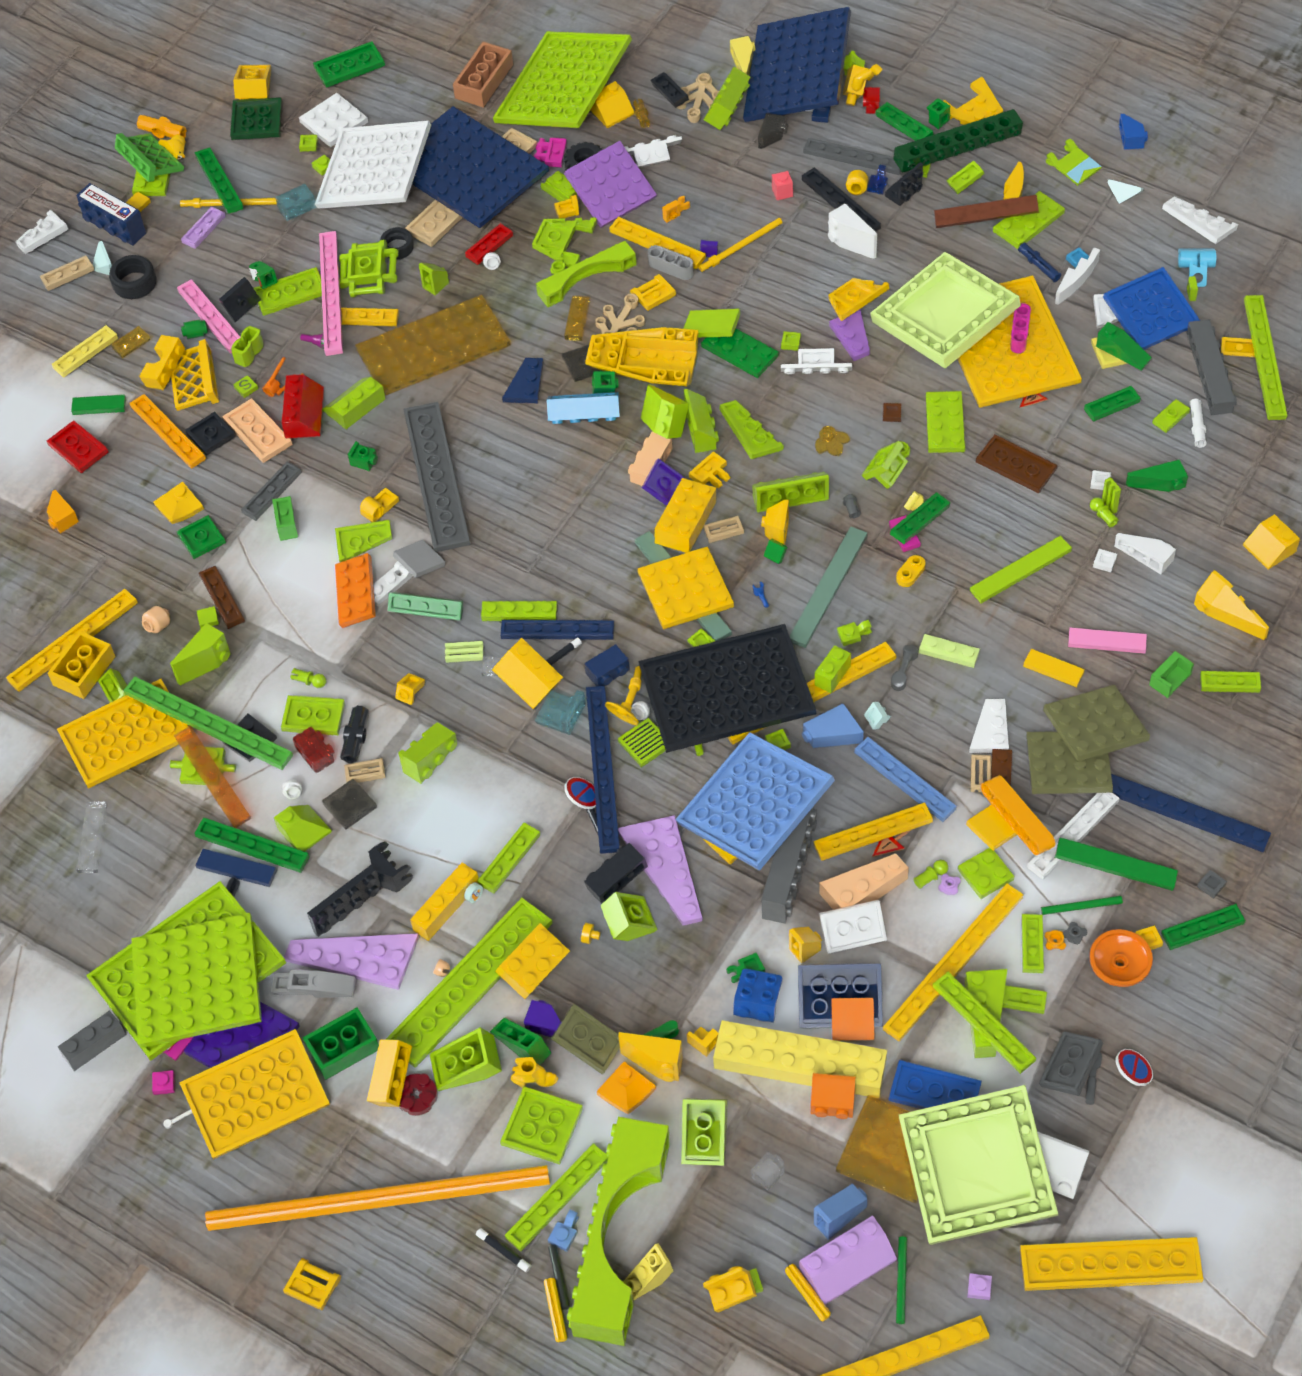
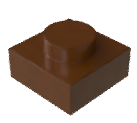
[883,403,901,422]

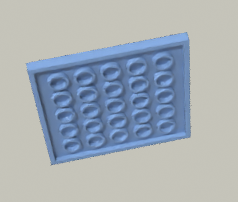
[675,732,835,871]

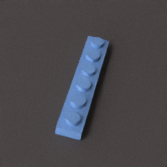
[855,737,956,822]

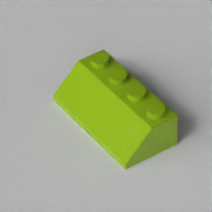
[752,472,829,513]

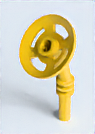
[605,666,642,725]

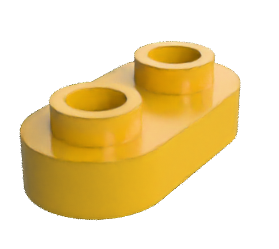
[896,555,925,587]

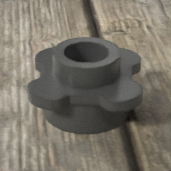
[1063,922,1087,945]

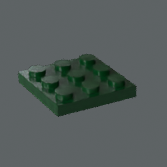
[230,97,282,140]

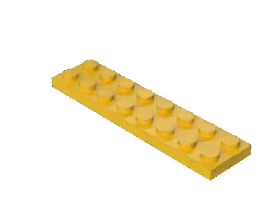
[1020,1237,1204,1291]

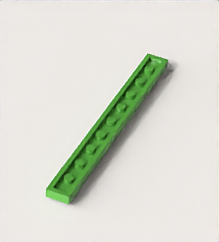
[124,676,293,770]

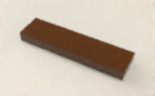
[199,566,245,629]

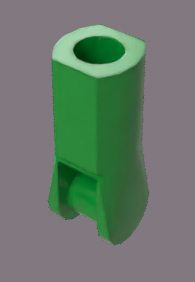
[643,1020,679,1039]

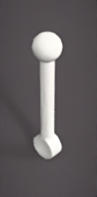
[164,1109,192,1129]

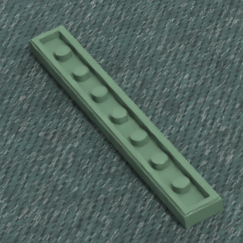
[790,527,868,648]
[634,531,732,641]

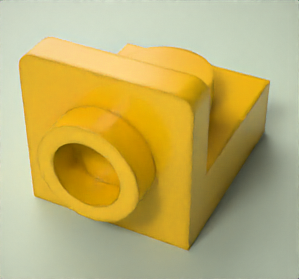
[395,673,425,705]

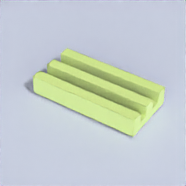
[445,641,484,663]

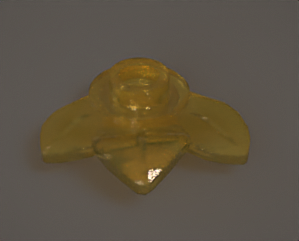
[815,426,850,456]

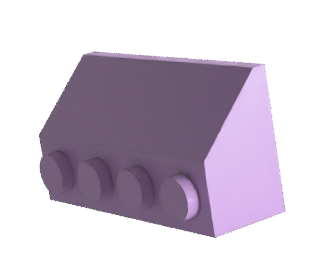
[799,1216,897,1305]

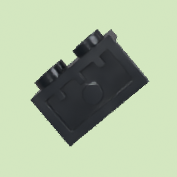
[885,162,923,206]

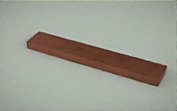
[934,195,1039,228]

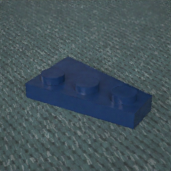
[502,358,543,404]

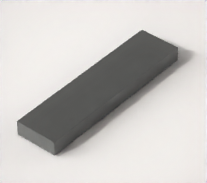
[241,461,302,521]

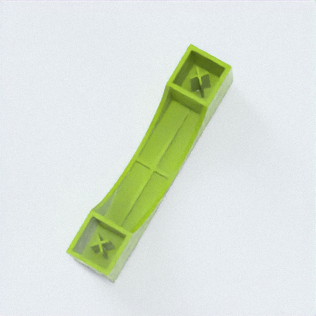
[567,1117,670,1346]

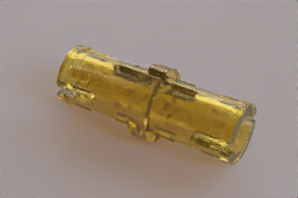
[633,99,650,128]

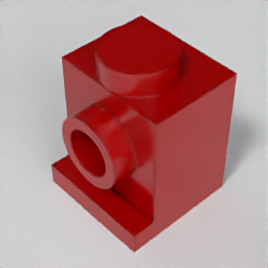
[863,87,880,114]

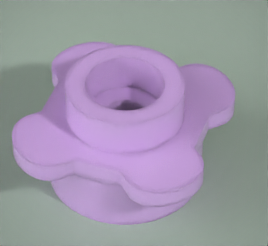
[938,874,961,895]

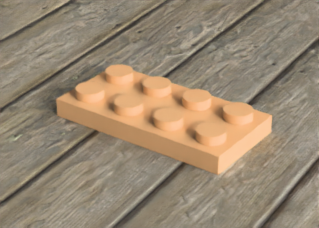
[222,398,293,463]

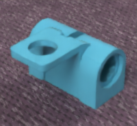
[1178,248,1216,287]

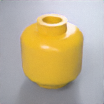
[846,170,869,195]

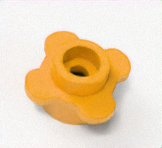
[1044,930,1066,950]

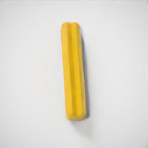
[785,1264,831,1321]
[544,1278,567,1342]

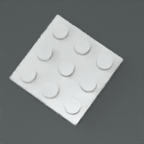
[299,93,368,147]

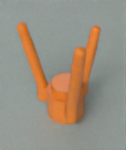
[262,357,304,397]

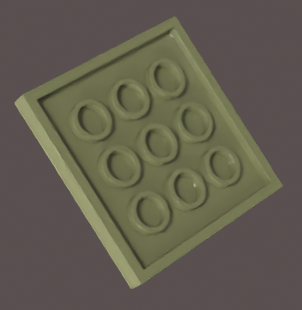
[1043,685,1150,762]
[1026,732,1113,794]

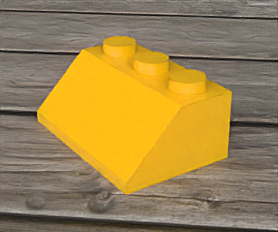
[492,638,563,709]

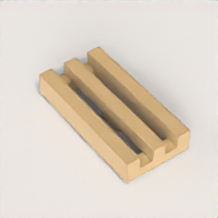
[703,516,744,543]
[971,755,991,792]
[344,758,386,785]

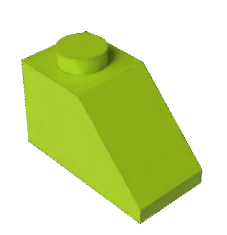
[419,263,449,296]

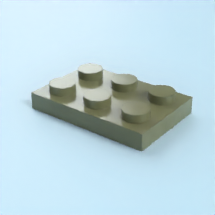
[551,1004,620,1074]

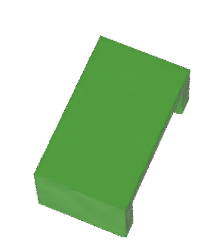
[272,496,298,541]
[1149,651,1194,698]

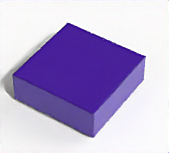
[700,240,718,257]

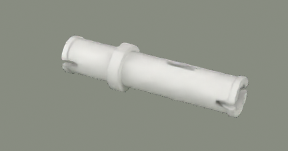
[1190,399,1207,448]

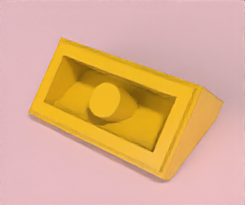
[1220,337,1255,358]

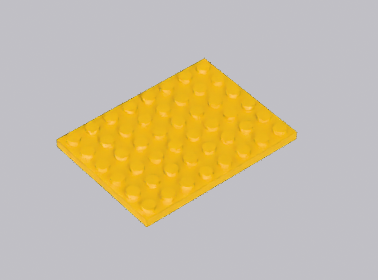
[958,275,1082,408]

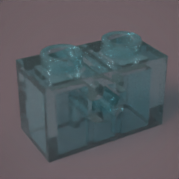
[275,184,317,221]

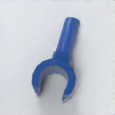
[753,582,769,608]

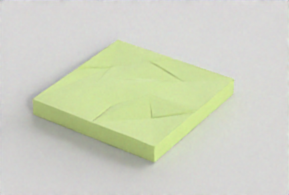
[870,252,1021,369]
[899,1085,1059,1245]

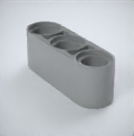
[648,245,694,280]

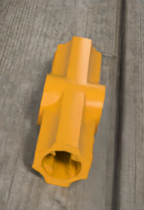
[137,115,187,139]

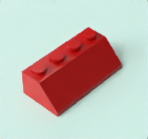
[282,374,324,438]

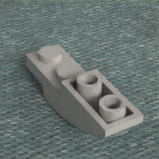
[271,970,356,998]

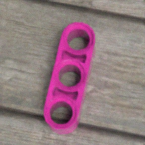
[1010,303,1031,354]

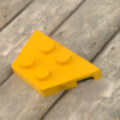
[828,278,889,321]

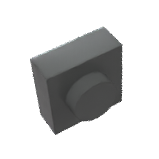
[1197,870,1227,899]

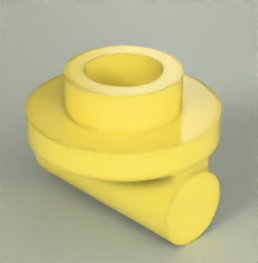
[904,491,924,511]

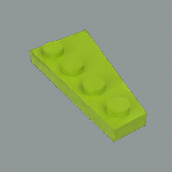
[719,400,784,459]

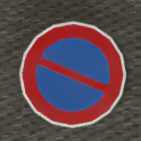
[564,777,596,809]
[1116,1049,1153,1086]

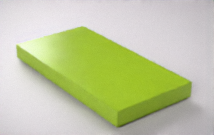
[254,267,322,316]

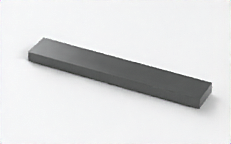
[803,138,901,175]

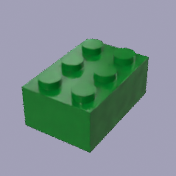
[303,1007,379,1080]

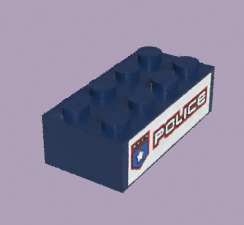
[76,183,146,246]

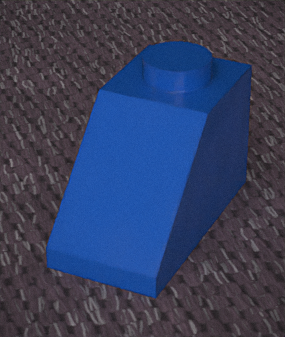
[1119,113,1148,150]

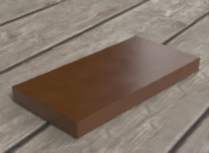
[976,434,1058,494]

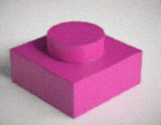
[152,1070,175,1095]

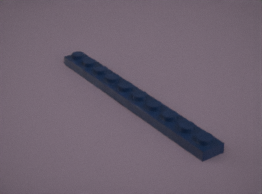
[586,686,620,854]
[1111,774,1271,853]

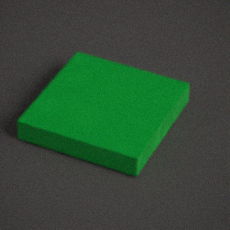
[176,515,226,559]

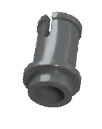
[843,494,861,519]

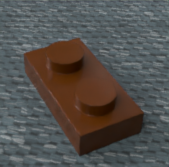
[991,749,1012,786]

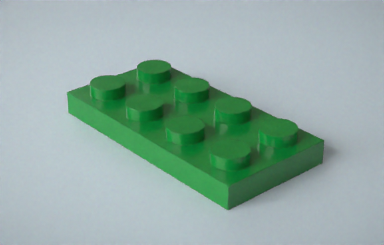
[313,41,385,88]
[701,328,779,378]

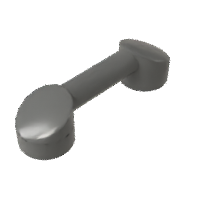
[891,645,919,691]

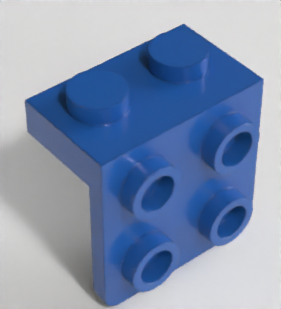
[733,969,782,1023]

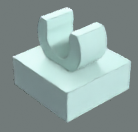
[864,702,891,729]

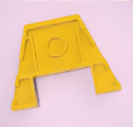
[943,76,1003,125]

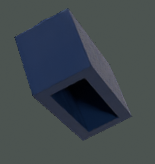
[584,644,630,686]

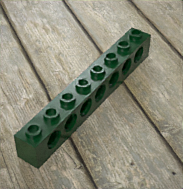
[893,109,1023,173]

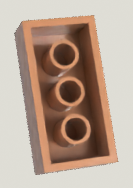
[453,42,513,108]

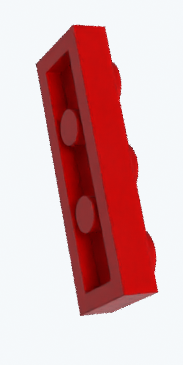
[465,223,513,265]

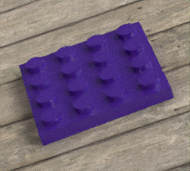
[184,1001,300,1068]

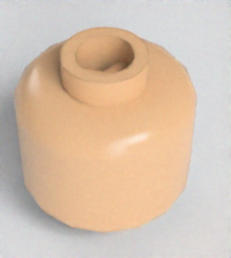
[142,606,170,633]

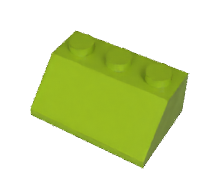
[323,377,385,429]
[683,389,719,453]

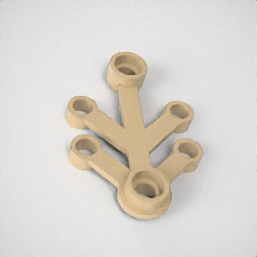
[677,73,719,123]
[595,293,645,334]

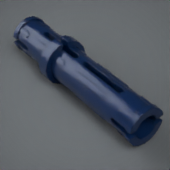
[1018,242,1061,282]

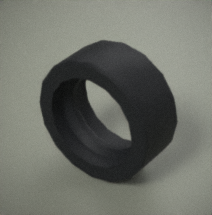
[380,227,413,260]

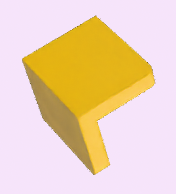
[687,1027,719,1057]

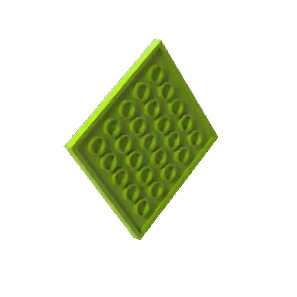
[131,913,262,1048]

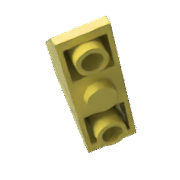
[623,1243,673,1300]

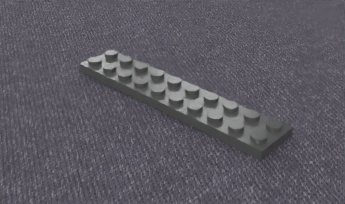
[403,402,470,552]

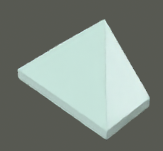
[1108,180,1144,204]
[93,241,112,275]

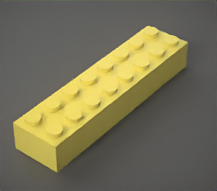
[713,1020,887,1098]

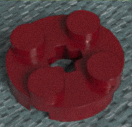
[399,1074,438,1116]

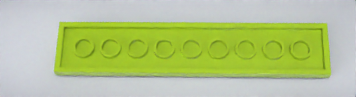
[385,898,553,1068]

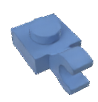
[548,1209,579,1252]

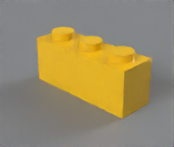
[367,1040,412,1107]

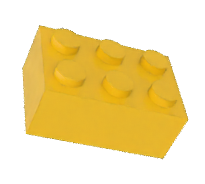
[48,631,116,699]
[495,923,570,999]

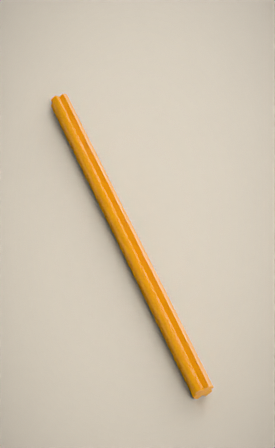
[205,1165,550,1231]

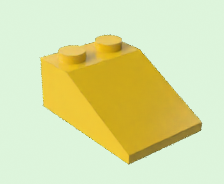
[233,65,271,100]
[618,1032,683,1082]

